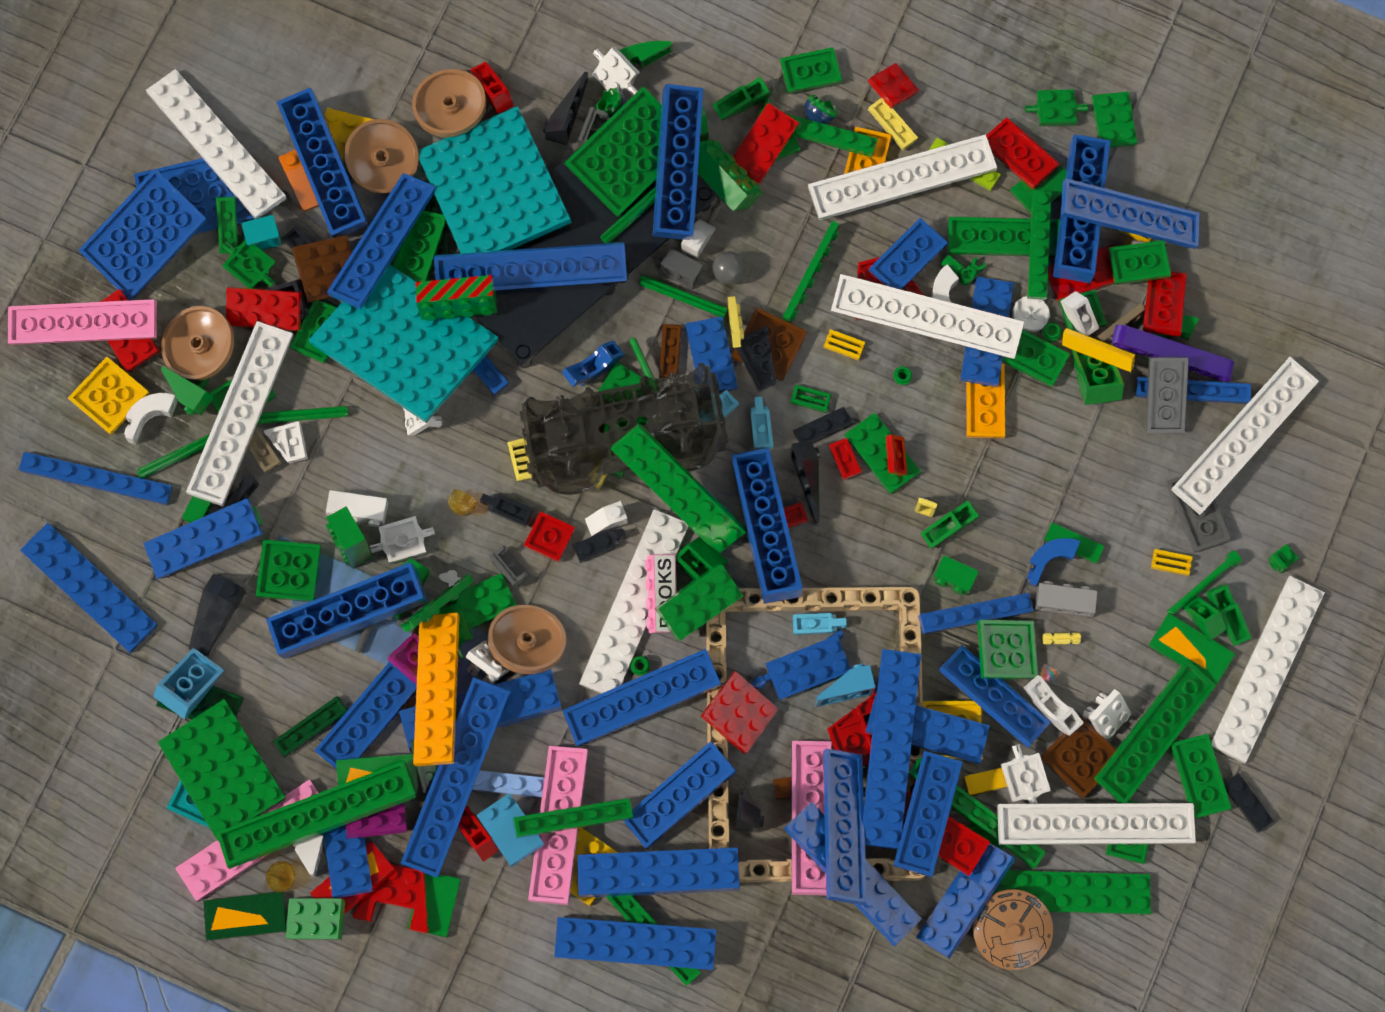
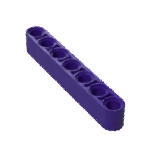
[1111,325,1235,382]

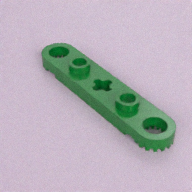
[401,574,474,632]

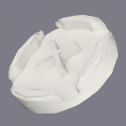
[1012,296,1050,333]

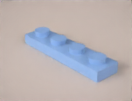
[472,770,545,798]

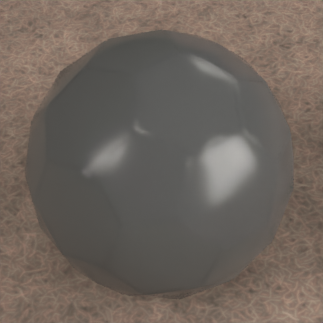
[713,251,746,285]

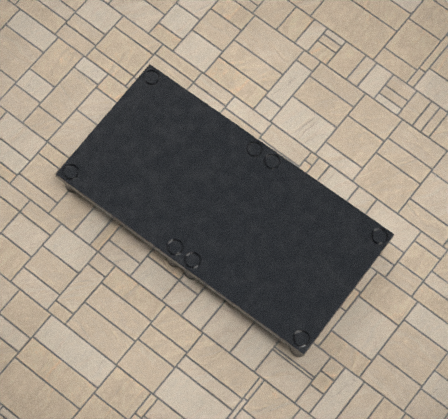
[434,147,717,368]

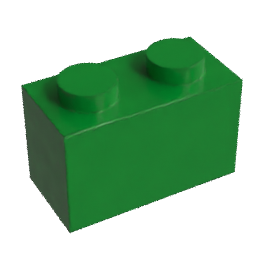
[932,555,979,596]

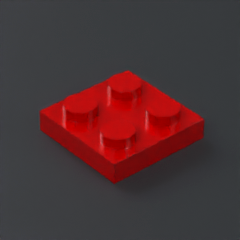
[868,63,919,109]
[524,511,575,563]

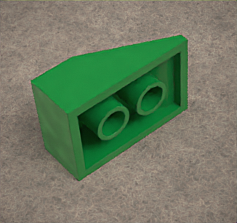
[1071,350,1124,405]

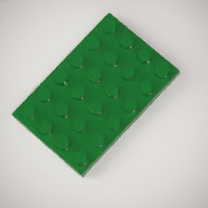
[564,87,662,217]
[157,699,286,841]

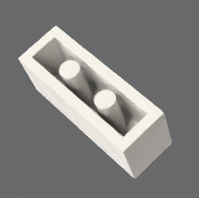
[326,490,388,527]

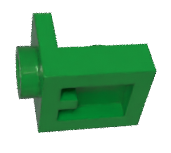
[1268,544,1299,574]

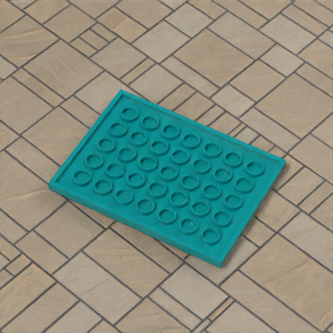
[418,106,572,254]
[309,264,498,423]

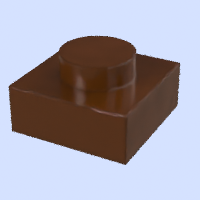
[773,777,792,800]

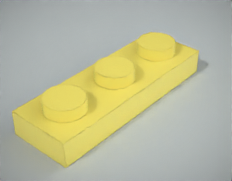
[868,98,918,150]
[728,296,744,348]

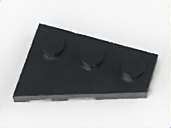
[736,326,776,392]

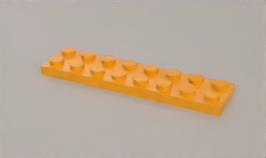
[413,613,459,766]

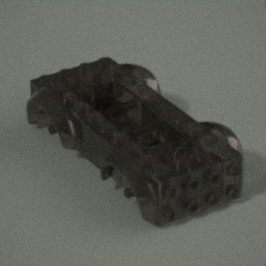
[520,363,729,495]

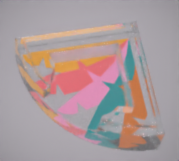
[1039,664,1062,683]

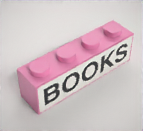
[645,554,676,633]

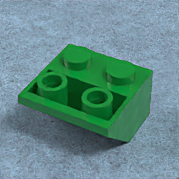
[675,537,729,581]

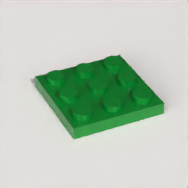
[256,540,321,602]
[977,620,1038,679]

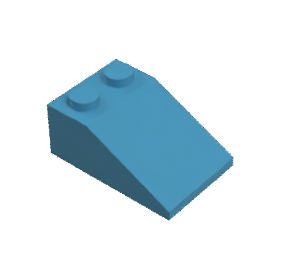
[153,648,224,720]
[815,663,875,708]
[477,793,544,867]

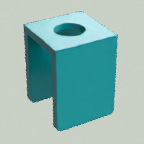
[242,215,282,250]

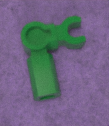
[941,255,986,286]

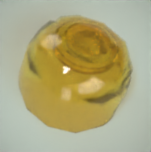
[448,489,477,517]
[265,861,296,893]

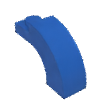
[562,340,625,387]
[1027,538,1080,587]

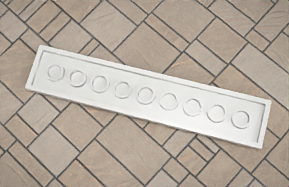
[146,69,286,219]
[808,134,997,220]
[831,274,1024,359]
[186,321,293,506]
[1171,357,1319,515]
[579,510,689,694]
[1211,576,1325,764]
[997,803,1196,845]

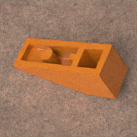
[278,150,319,212]

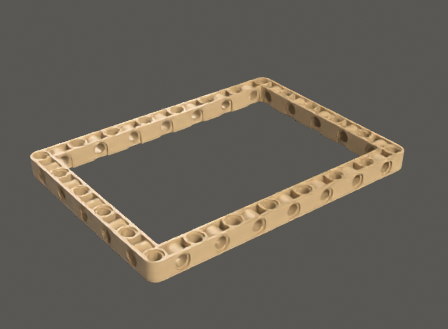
[706,587,925,882]

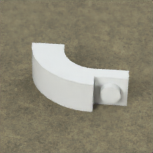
[931,264,959,303]
[124,393,178,445]
[1024,675,1084,736]

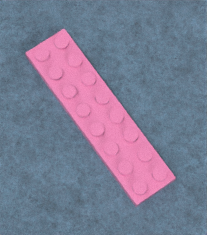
[8,299,157,345]
[792,741,831,895]
[528,746,589,905]
[175,779,318,902]

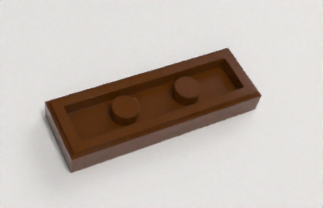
[659,324,682,380]

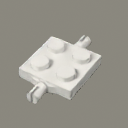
[592,47,640,96]
[370,516,435,564]
[1001,744,1051,804]

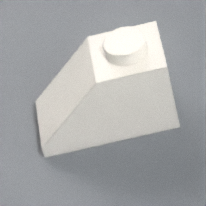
[681,219,716,259]
[1061,291,1099,336]
[585,501,628,537]
[293,835,324,877]

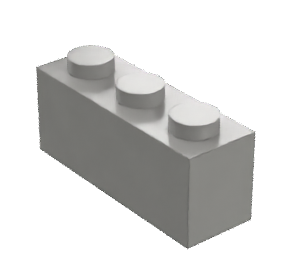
[1035,581,1097,617]

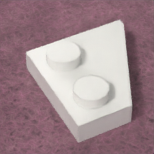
[264,421,308,464]

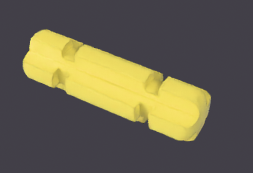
[1043,633,1081,644]

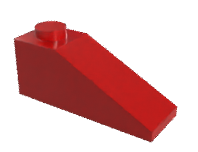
[470,61,514,114]
[458,805,499,862]

